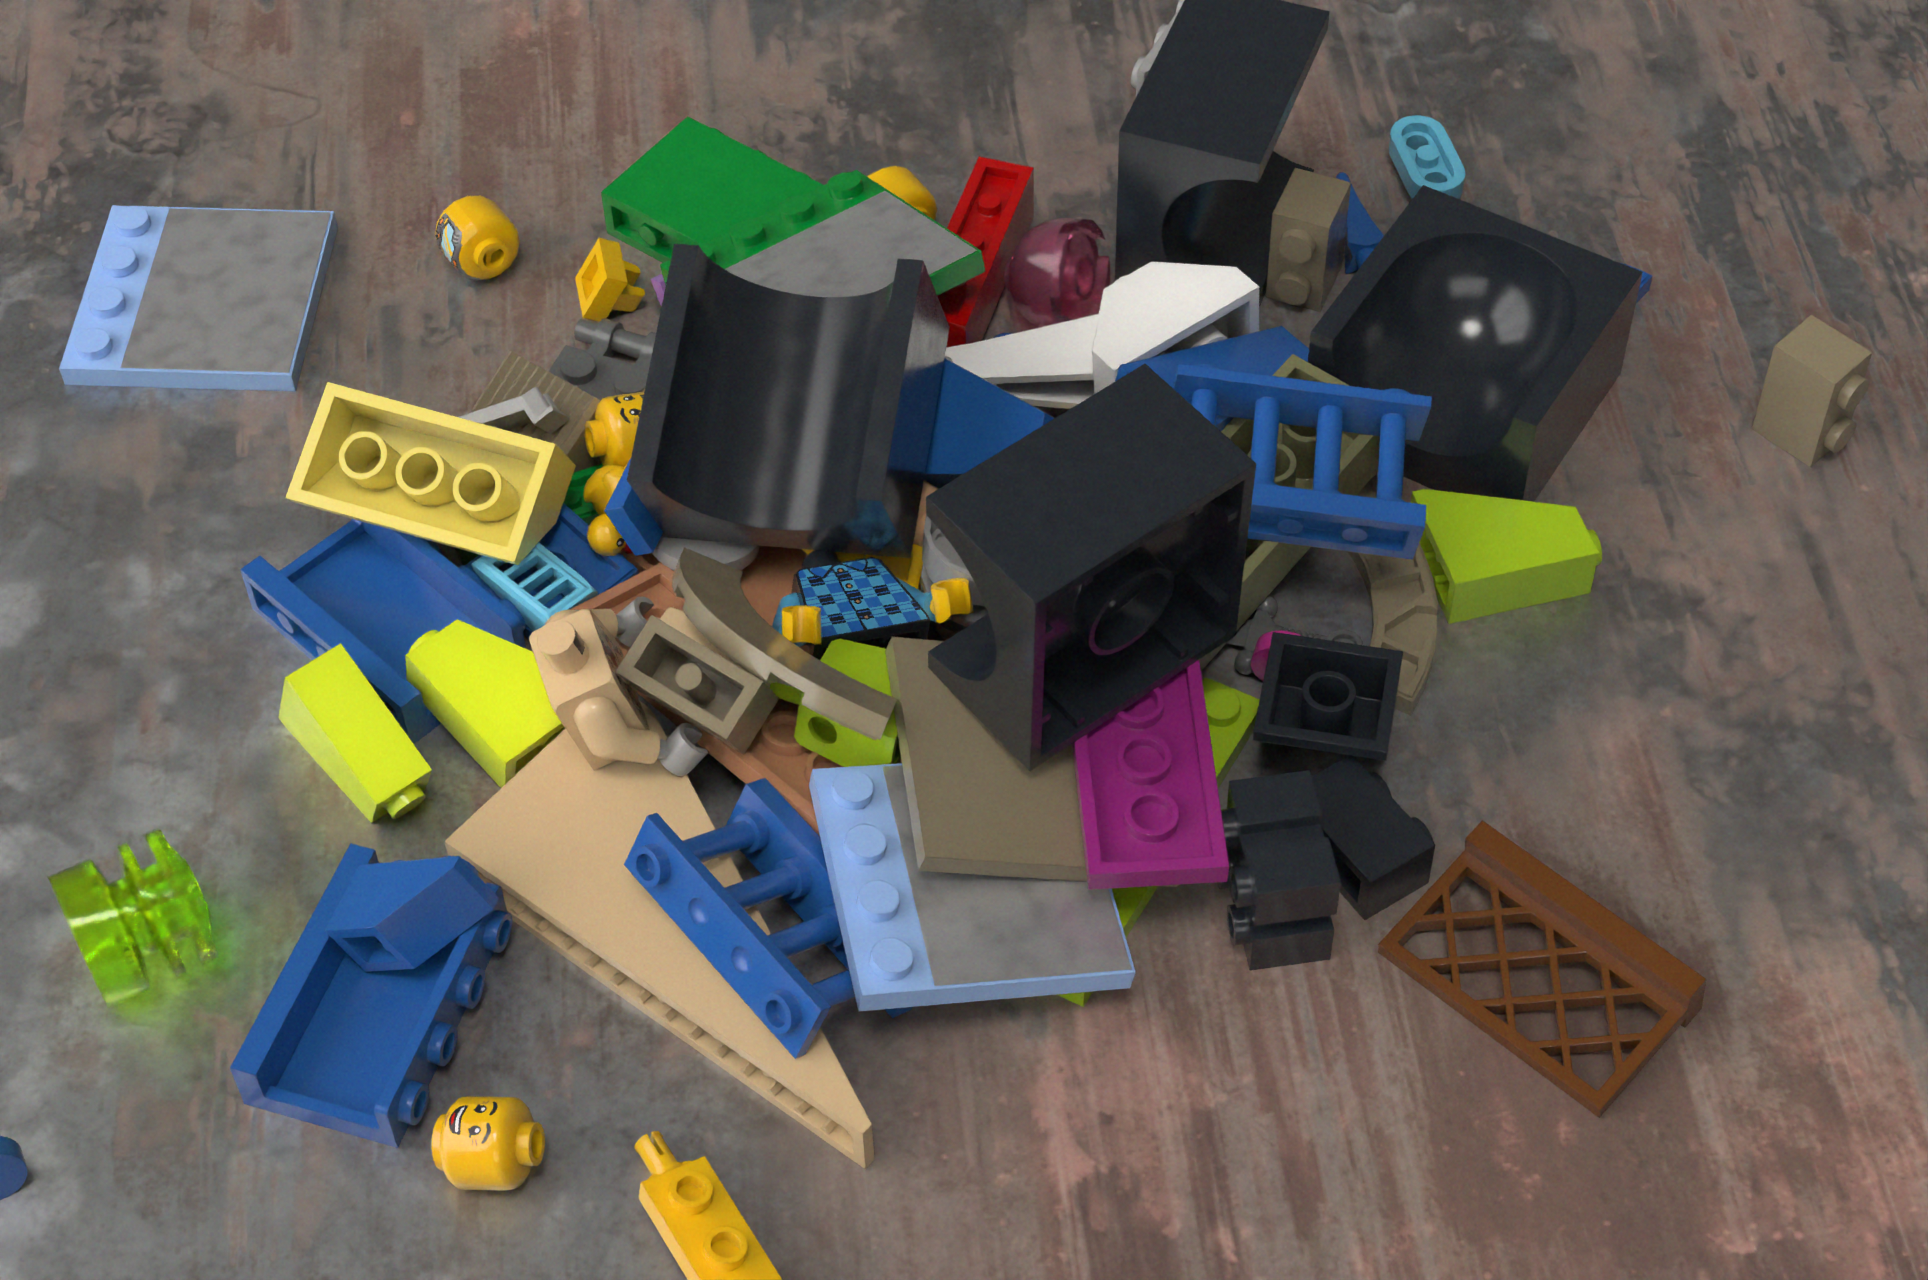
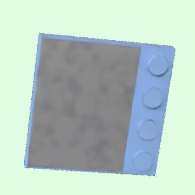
[59,205,338,392]
[809,763,1136,1012]

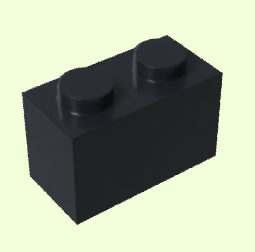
[1312,755,1435,920]

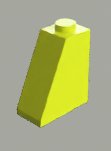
[405,619,565,788]
[278,643,432,823]

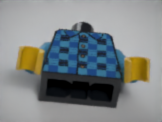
[772,550,974,660]

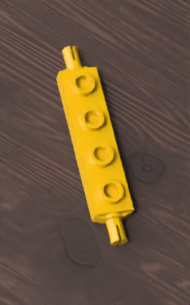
[634,1131,782,1280]

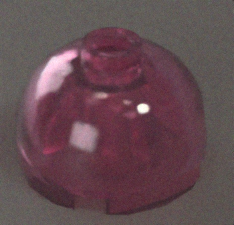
[1004,218,1111,328]

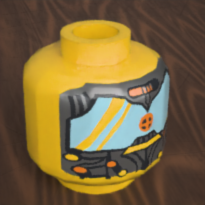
[435,195,520,281]

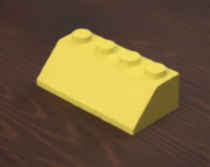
[285,382,576,565]

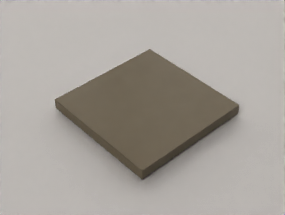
[885,637,1178,887]

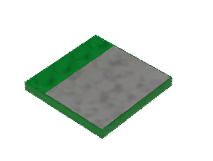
[660,170,985,297]

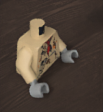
[529,596,708,776]

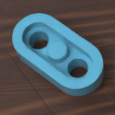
[1389,115,1465,199]

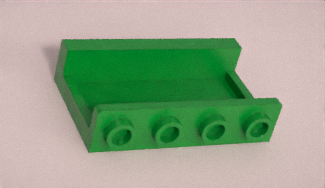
[601,116,823,263]

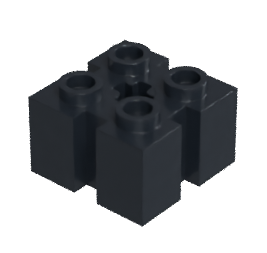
[1217,770,1341,971]

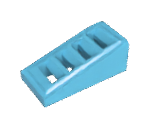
[472,542,598,631]

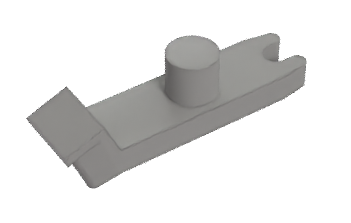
[459,387,570,434]

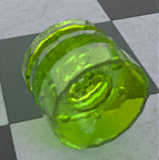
[47,828,219,1008]

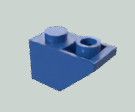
[324,856,499,972]

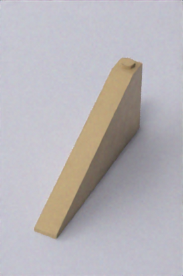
[444,702,875,1170]

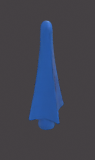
[1336,172,1384,274]

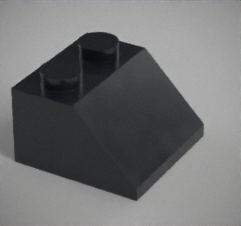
[1253,632,1403,761]

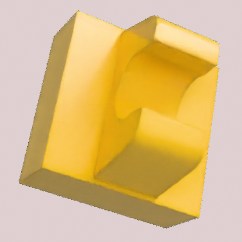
[575,238,645,322]

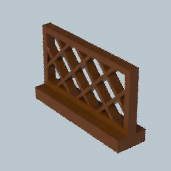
[1378,820,1706,1118]

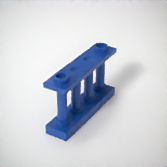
[1173,364,1432,560]
[624,778,912,1059]

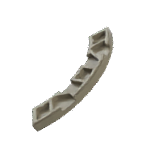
[1347,486,1438,716]
[672,547,897,740]

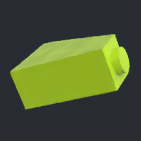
[1410,489,1602,624]

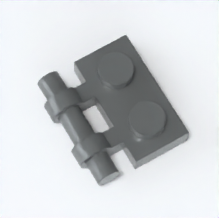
[549,318,656,401]

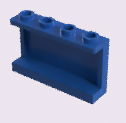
[240,519,526,744]
[230,843,513,1148]

